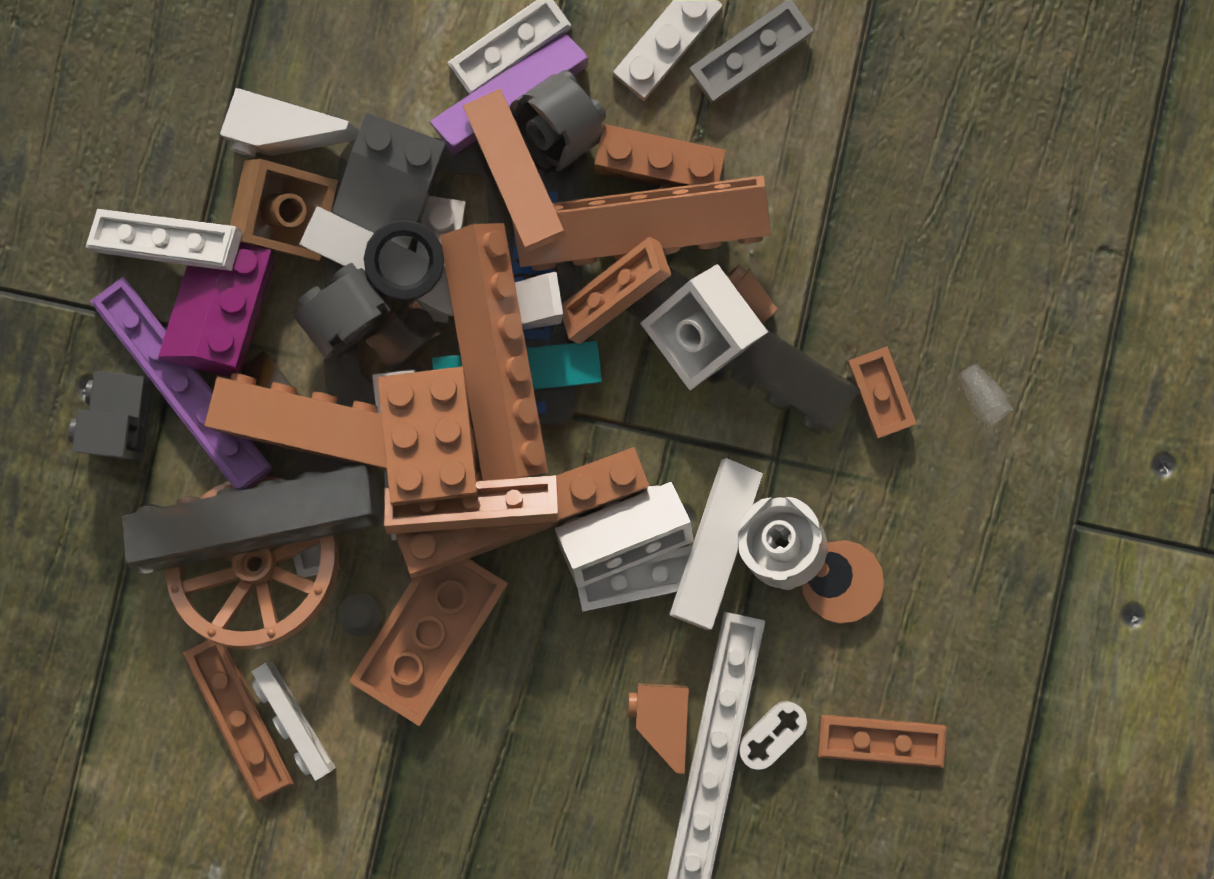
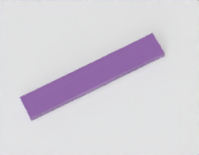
[90,276,274,495]

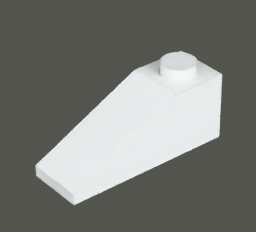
[220,88,359,158]

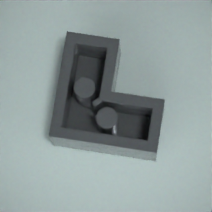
[68,371,153,461]

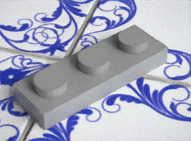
[689,0,814,104]

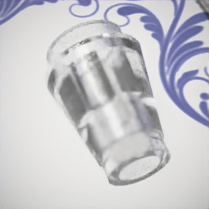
[957,363,1014,427]

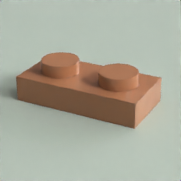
[847,346,917,439]

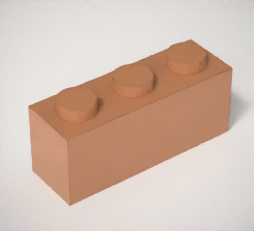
[595,124,726,188]

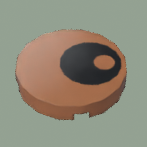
[801,540,884,624]

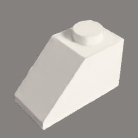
[515,272,563,330]

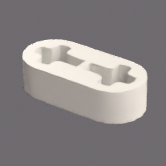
[738,701,807,770]

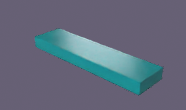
[432,341,602,390]

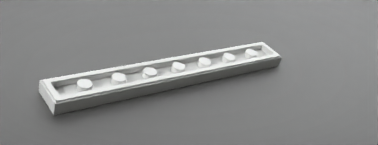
[667,612,765,879]

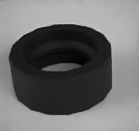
[363,219,445,301]

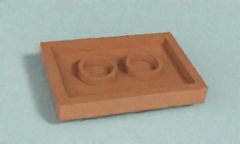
[378,366,478,506]

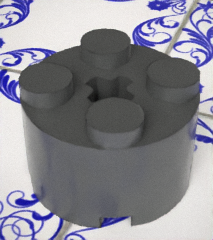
[509,70,606,171]
[295,263,394,360]

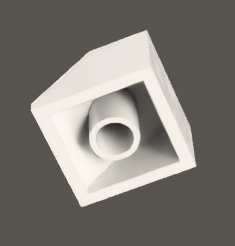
[640,264,768,390]

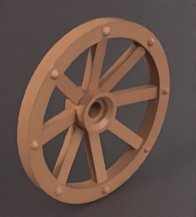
[165,476,339,649]

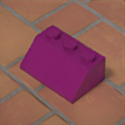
[158,242,275,378]

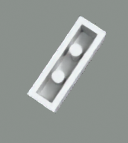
[555,482,694,589]

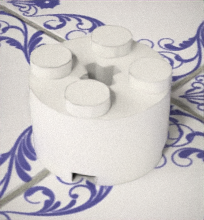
[738,497,828,590]

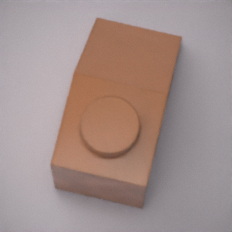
[628,683,689,774]

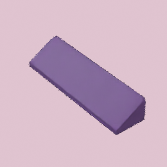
[430,32,589,156]

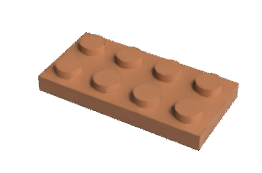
[349,559,509,726]

